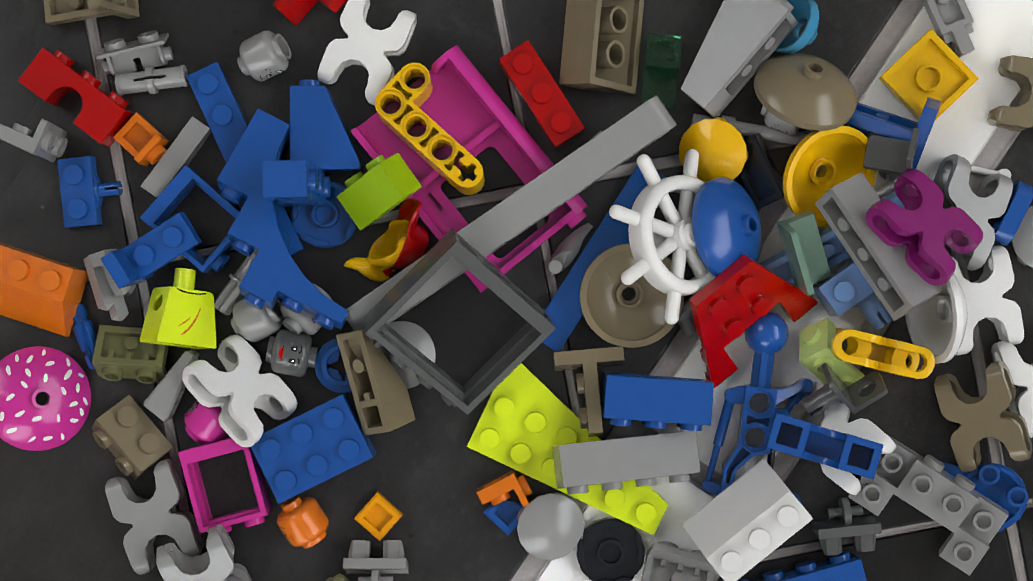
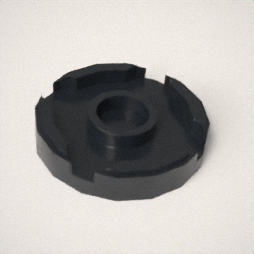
[576,517,645,581]

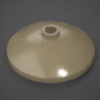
[754,52,857,131]
[579,243,684,348]

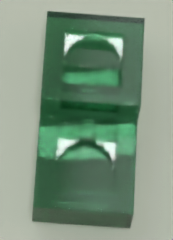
[640,33,683,111]

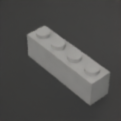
[815,172,942,321]
[552,431,701,495]

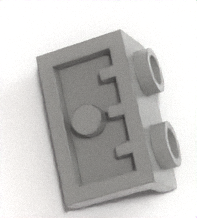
[0,119,68,163]

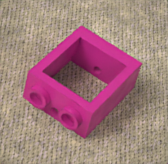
[178,437,273,533]

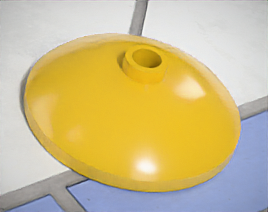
[783,125,877,227]

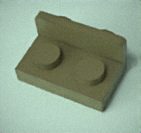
[92,325,169,384]

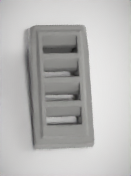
[143,350,199,422]

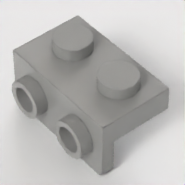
[641,541,716,581]

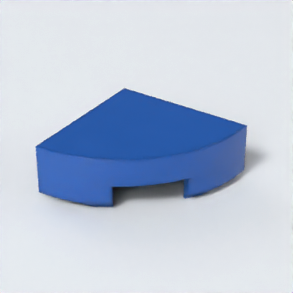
[483,500,523,535]

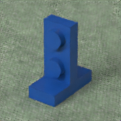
[847,97,941,169]
[100,212,202,289]

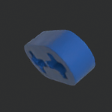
[991,180,1033,246]

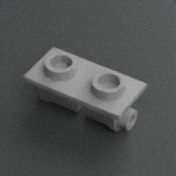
[96,30,173,77]

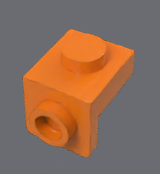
[113,112,170,167]

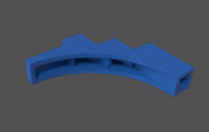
[217,109,348,330]

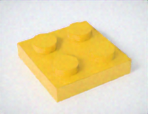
[878,29,979,121]

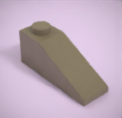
[336,328,416,436]

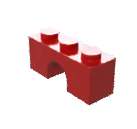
[499,40,585,151]
[18,48,134,147]

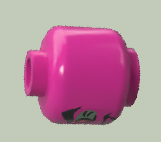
[184,400,227,444]

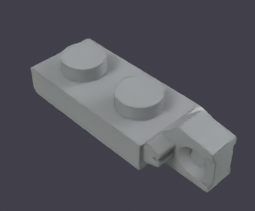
[922,0,975,58]

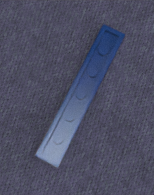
[542,165,666,352]

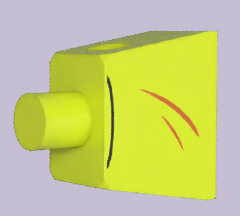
[140,268,216,349]

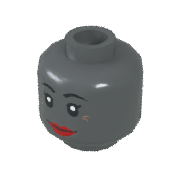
[265,329,318,377]

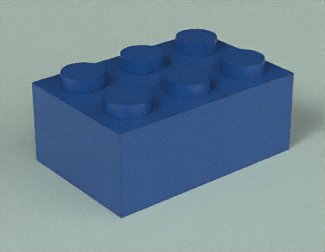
[601,372,714,431]
[251,393,377,504]

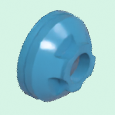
[775,0,819,54]

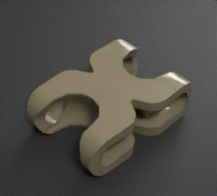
[987,55,1033,132]
[934,361,1033,473]

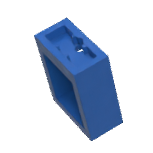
[140,165,241,273]

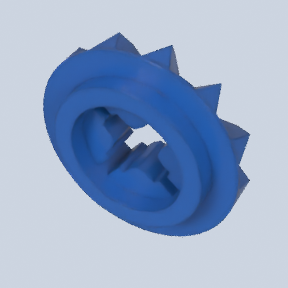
[315,338,351,393]

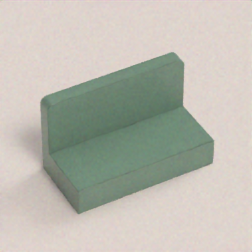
[777,210,832,296]

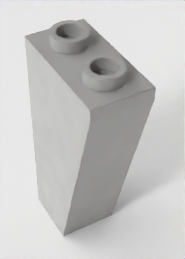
[681,0,798,118]

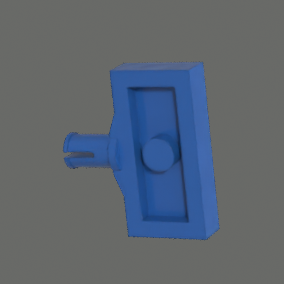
[57,156,123,229]

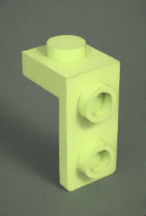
[799,317,869,388]

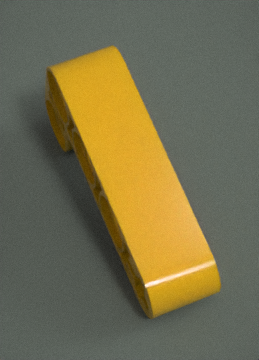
[374,62,485,195]

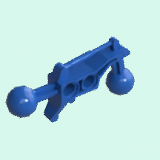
[701,311,814,505]

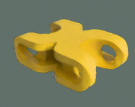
[831,328,935,379]

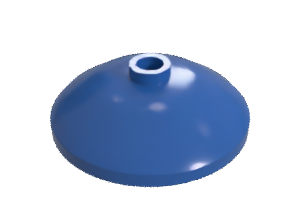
[692,177,762,277]

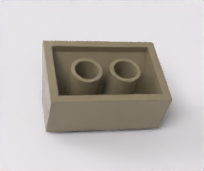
[559,0,644,95]

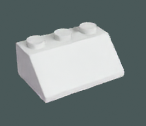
[682,458,813,581]

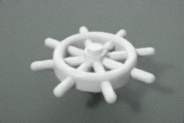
[609,149,716,325]

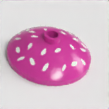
[0,346,91,451]

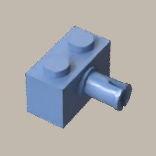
[813,259,893,331]

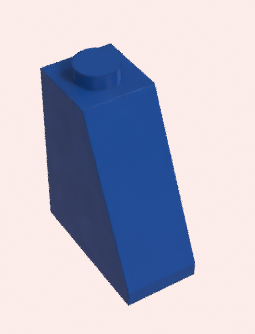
[290,80,363,172]

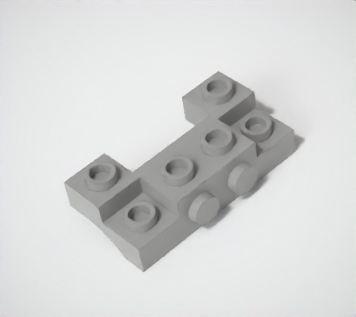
[848,434,1009,576]

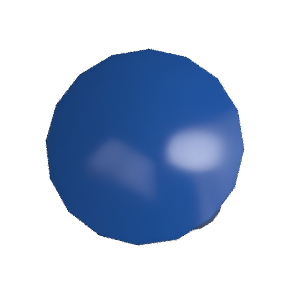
[964,463,1029,533]

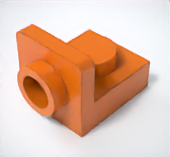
[476,470,532,507]

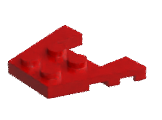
[689,254,818,389]

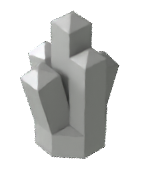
[83,249,136,321]

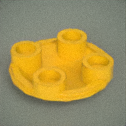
[679,117,748,182]

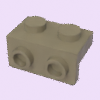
[92,395,173,480]

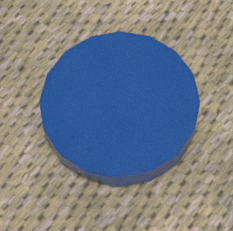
[291,181,358,249]

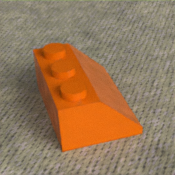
[0,242,88,337]

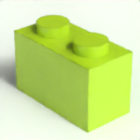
[337,153,422,231]

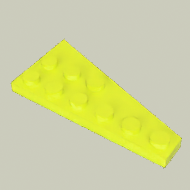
[467,363,668,536]

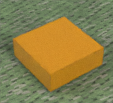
[354,492,403,541]

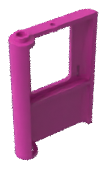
[350,45,588,293]

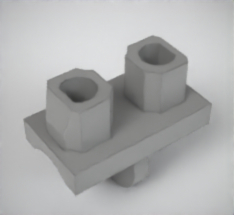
[343,540,409,581]

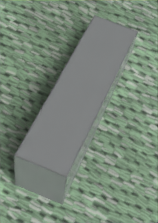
[140,117,212,197]

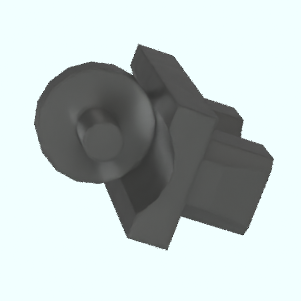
[811,496,882,556]

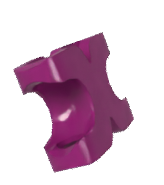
[865,169,983,286]

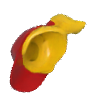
[344,199,430,282]

